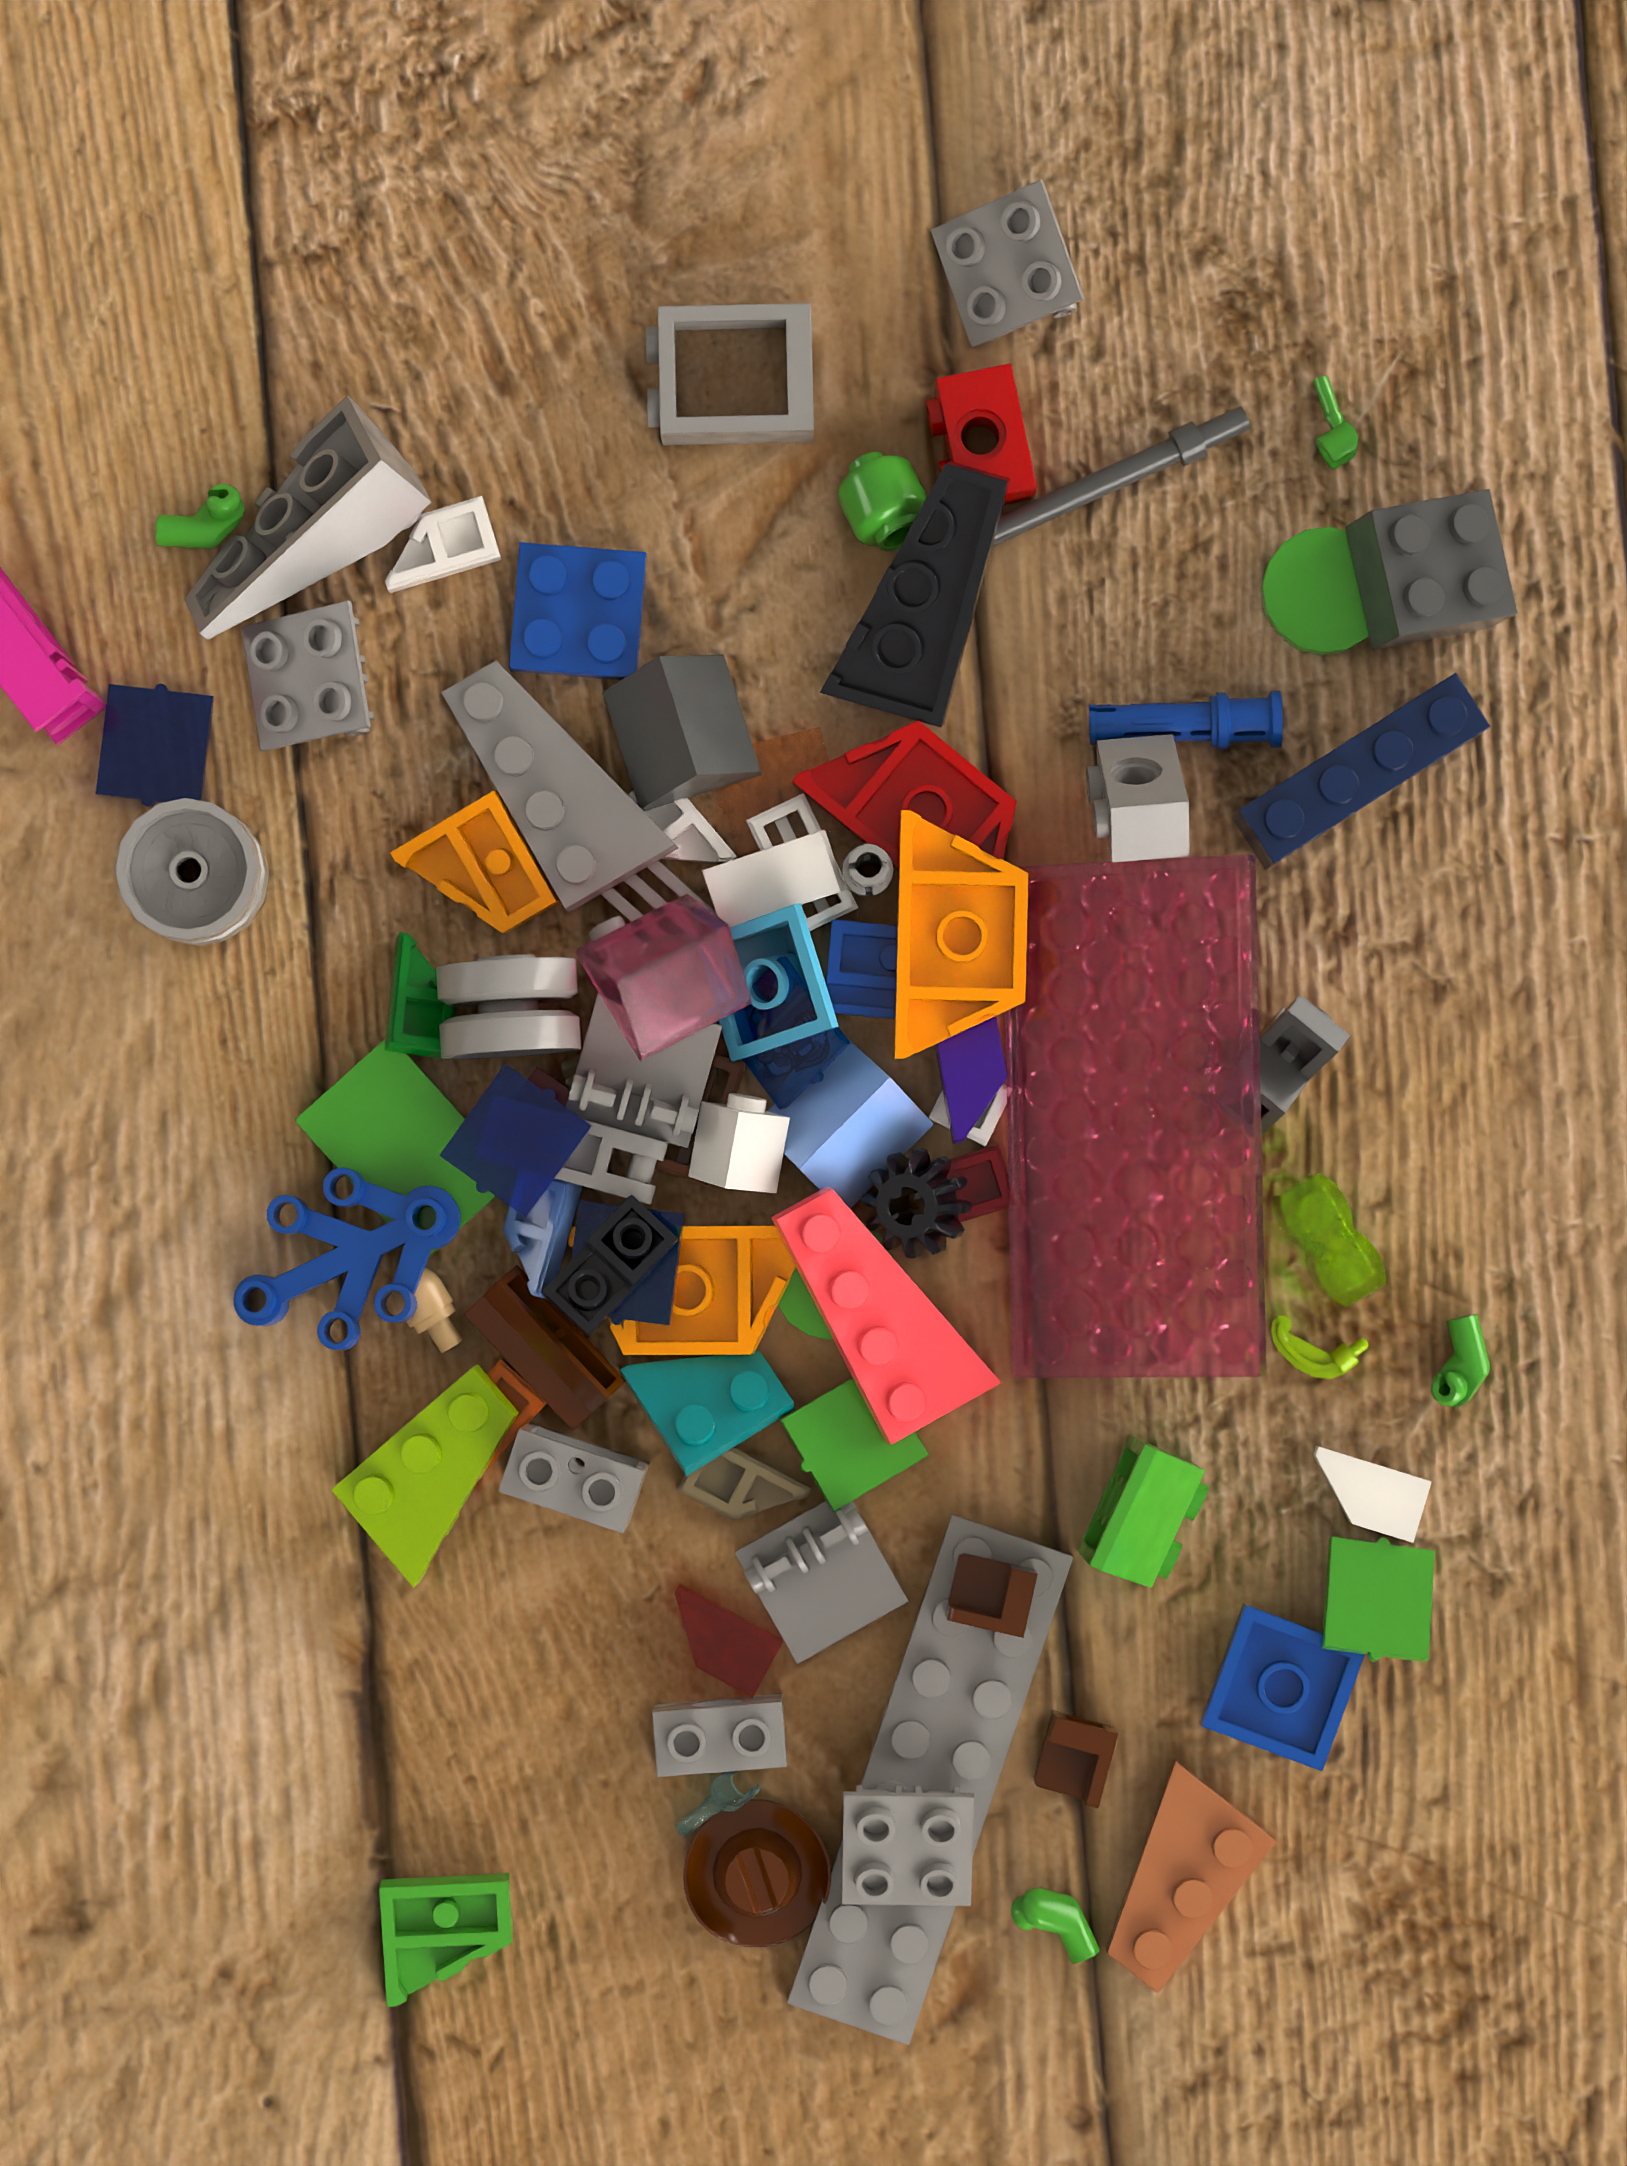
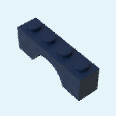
[1232,673,1491,870]

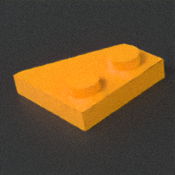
[390,791,561,933]

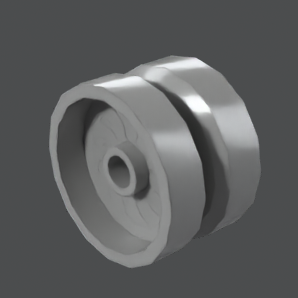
[115,798,269,946]
[436,955,582,1059]

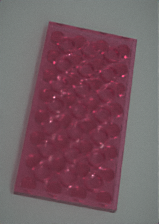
[1005,854,1267,1378]

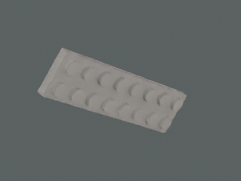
[787,1513,1074,2045]

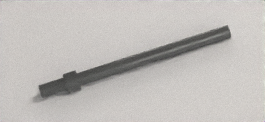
[992,406,1251,547]

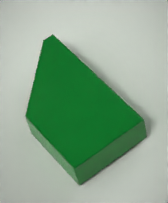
[384,932,456,1059]

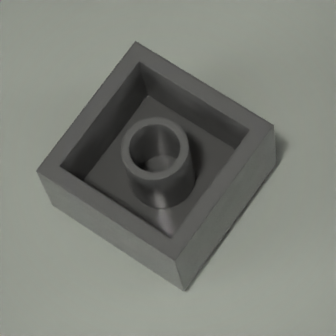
[1345,489,1518,650]

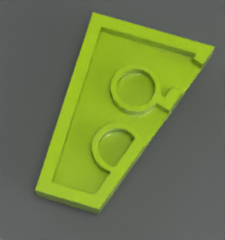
[331,1364,519,1588]

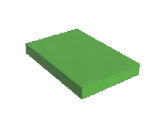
[295,1038,518,1257]

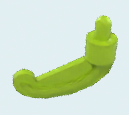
[1271,1315,1368,1379]

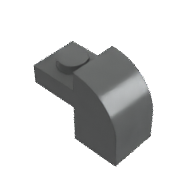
[1208,994,1350,1140]

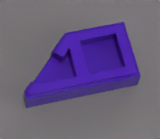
[934,1016,1008,1144]

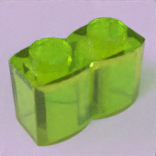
[1272,1173,1386,1307]

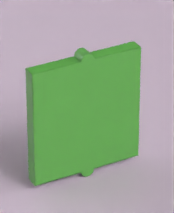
[779,1378,929,1512]
[1322,1536,1435,1662]

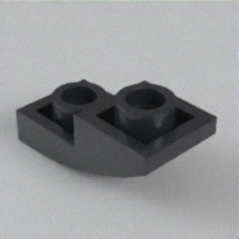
[542,1194,678,1339]

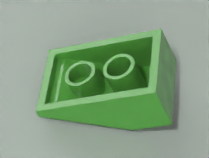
[1077,1435,1209,1588]

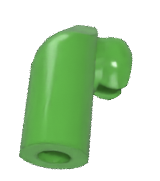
[1431,1314,1490,1407]
[1011,1887,1101,1964]

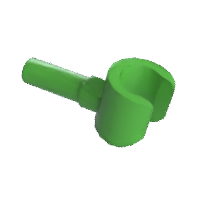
[1313,376,1358,469]

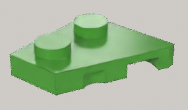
[379,1873,513,2007]

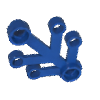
[233,1167,461,1350]

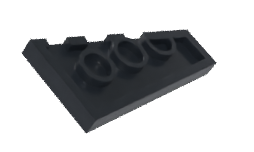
[820,461,1011,727]

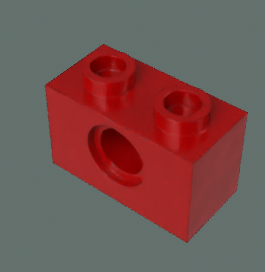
[925,363,1037,505]

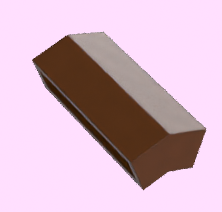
[463,1265,626,1431]

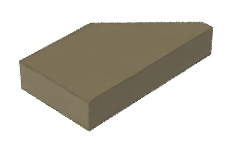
[677,1447,811,1520]

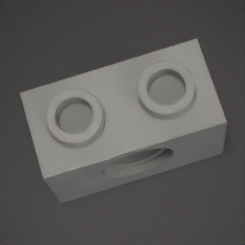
[1086,734,1190,863]
[652,1693,787,1777]

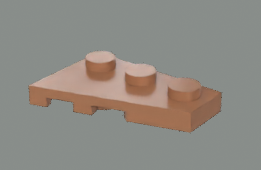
[1106,1759,1277,1993]

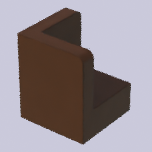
[945,1553,1038,1638]
[1034,1710,1118,1808]

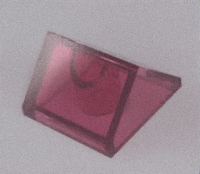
[576,894,752,1061]

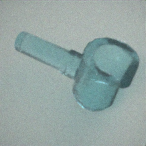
[675,1771,760,1837]

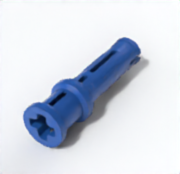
[1089,691,1283,750]

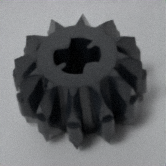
[860,1148,973,1258]

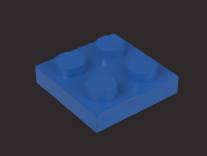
[509,542,647,680]
[1199,1603,1365,1771]

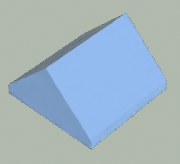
[768,1035,934,1208]

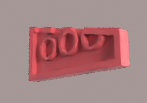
[771,1187,1001,1445]

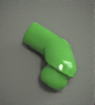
[156,484,245,549]

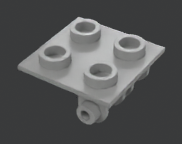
[931,179,1084,348]
[242,601,374,751]
[564,991,722,1148]
[735,1501,909,1664]
[842,1785,974,1906]

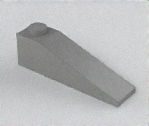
[184,396,431,640]

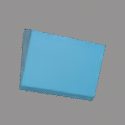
[694,903,839,1062]

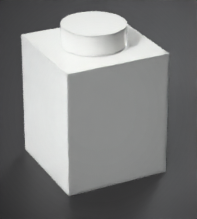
[688,1093,790,1193]

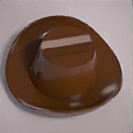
[683,1799,831,1947]

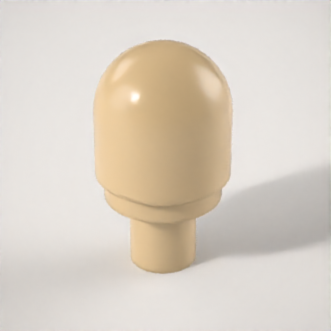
[393,1268,463,1353]

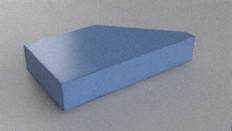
[503,1169,583,1299]

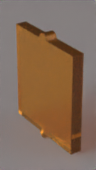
[719,727,845,855]

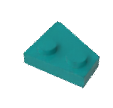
[620,1351,795,1476]

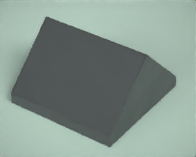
[603,655,762,811]

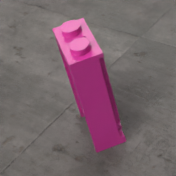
[0,567,108,745]

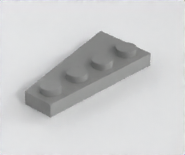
[441,660,678,912]

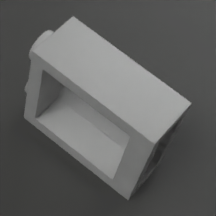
[646,303,814,445]
[498,1422,650,1533]

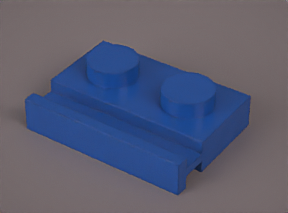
[826,919,897,1020]

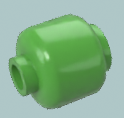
[837,452,927,551]

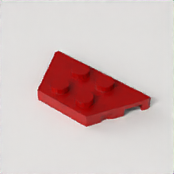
[792,720,1017,872]

